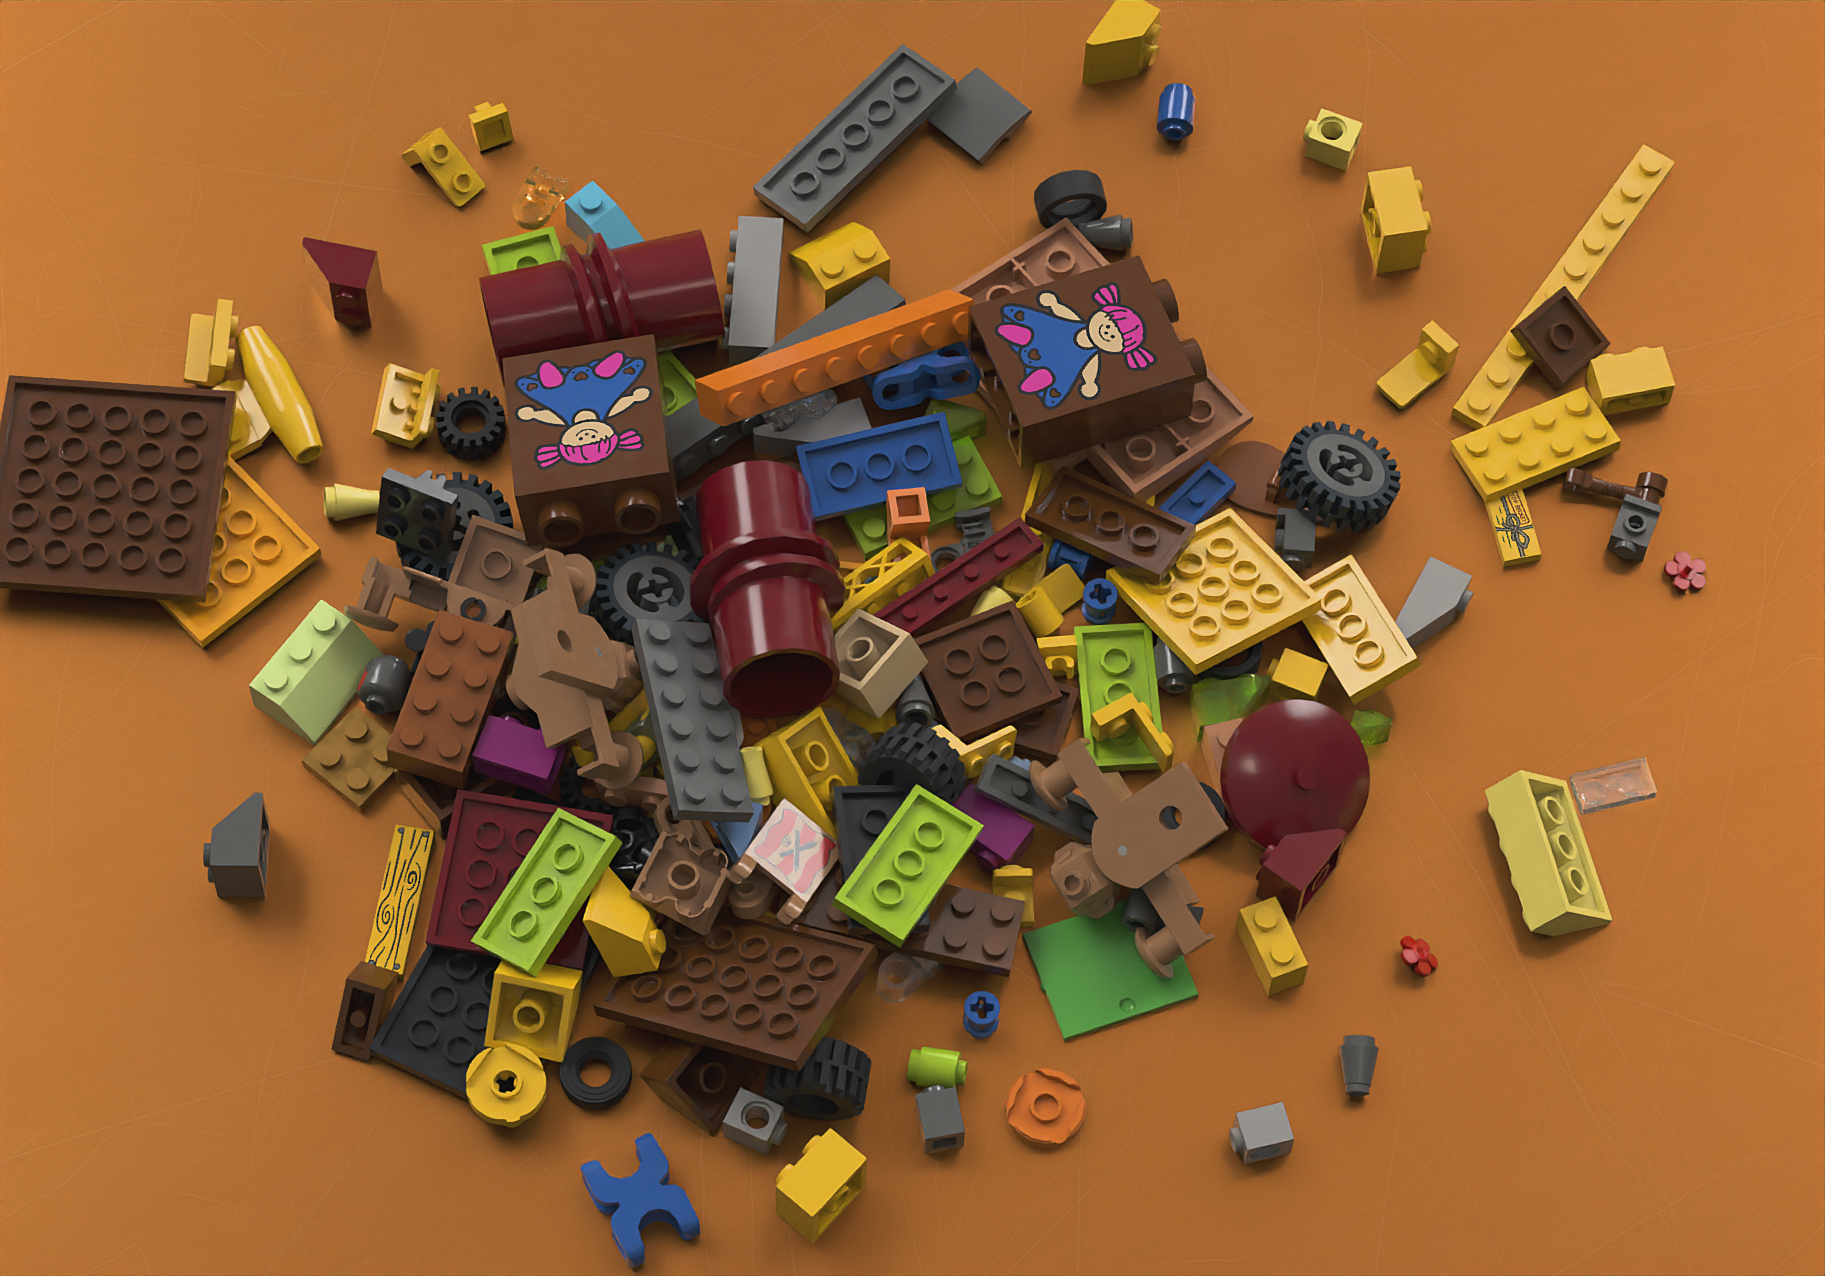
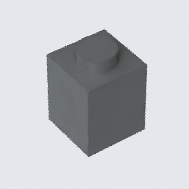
[915,1085,965,1153]

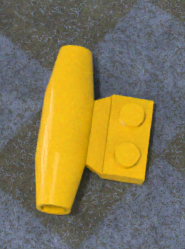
[212,326,324,464]

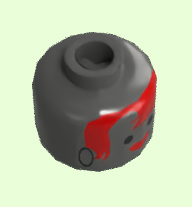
[357,655,413,715]

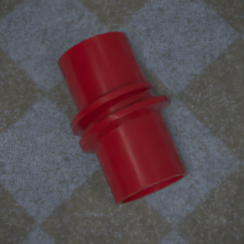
[479,229,725,387]
[689,460,845,718]

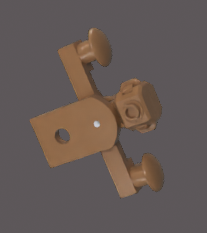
[506,548,644,789]
[1029,738,1228,978]

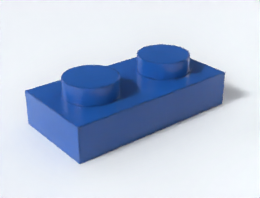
[1158,460,1236,525]

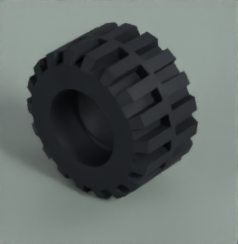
[857,723,967,806]
[764,1037,871,1121]

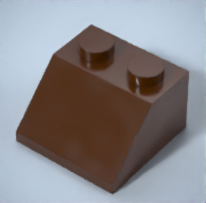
[639,1036,761,1134]

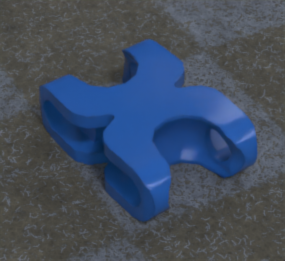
[862,341,981,410]
[581,1133,700,1268]

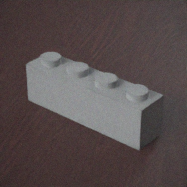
[721,216,783,364]

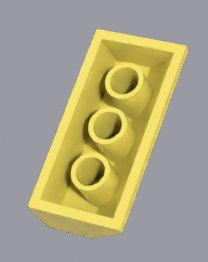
[1485,770,1613,936]

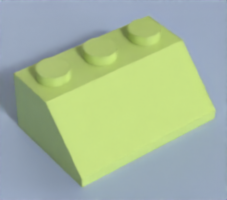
[249,600,384,745]

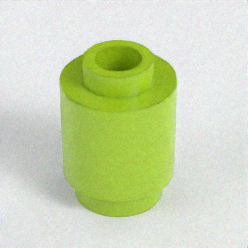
[907,1046,968,1089]

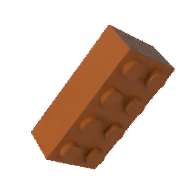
[387,610,515,789]

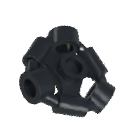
[608,806,660,880]

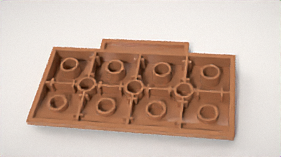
[951,218,1253,502]

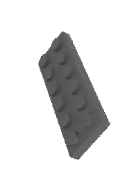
[753,44,957,233]
[631,619,754,823]

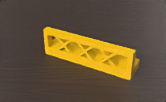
[831,536,935,635]

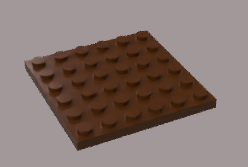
[0,375,237,603]

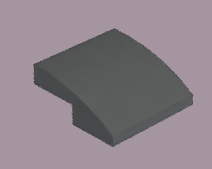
[926,67,1032,164]

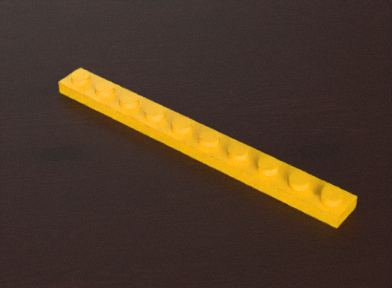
[1451,144,1675,430]

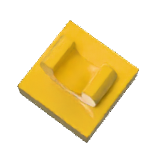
[468,102,514,152]
[1037,635,1077,679]

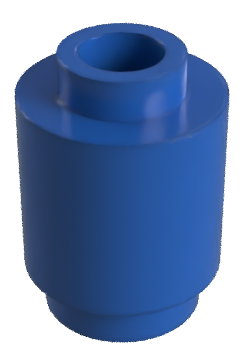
[1157,83,1196,140]

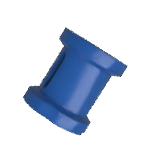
[1047,539,1094,581]
[1081,578,1118,625]
[963,991,1000,1039]

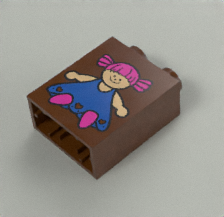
[968,255,1207,469]
[502,334,681,547]

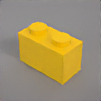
[1585,346,1675,415]
[1236,896,1308,996]

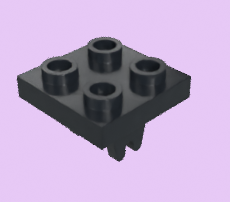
[376,468,458,561]

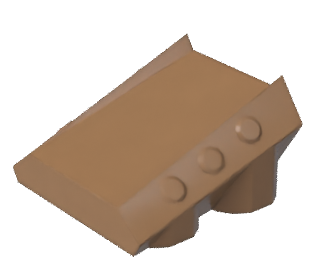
[630,830,734,936]

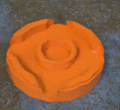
[1005,1068,1086,1149]

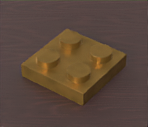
[302,706,395,813]

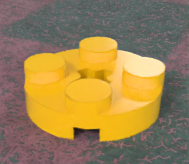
[466,1044,547,1128]

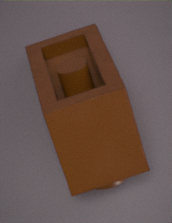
[331,961,399,1061]

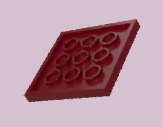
[425,789,614,972]

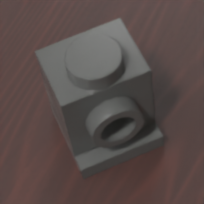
[1607,494,1662,561]
[1274,508,1316,571]

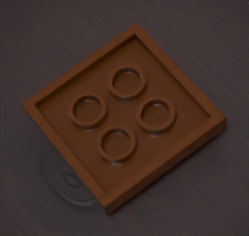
[914,600,1062,742]

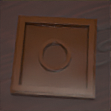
[1510,286,1611,389]

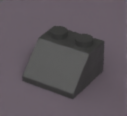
[203,793,270,897]

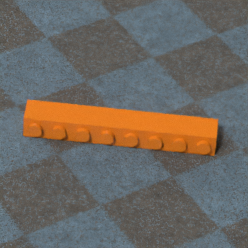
[695,289,975,426]

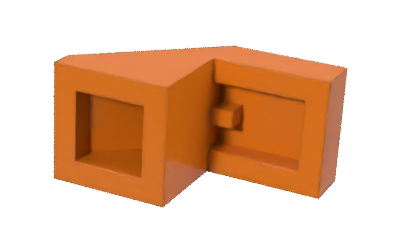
[886,487,932,563]

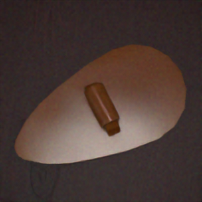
[1216,441,1334,524]

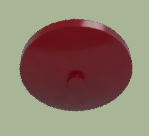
[1220,699,1370,850]

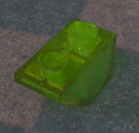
[1190,674,1270,742]

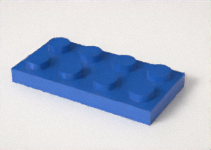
[796,412,963,521]

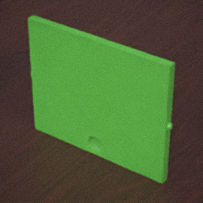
[1023,900,1199,1041]

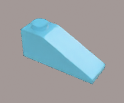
[565,181,645,249]

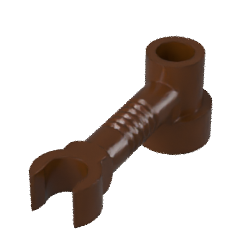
[1563,468,1668,505]

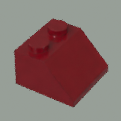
[302,237,383,327]
[1255,828,1347,922]

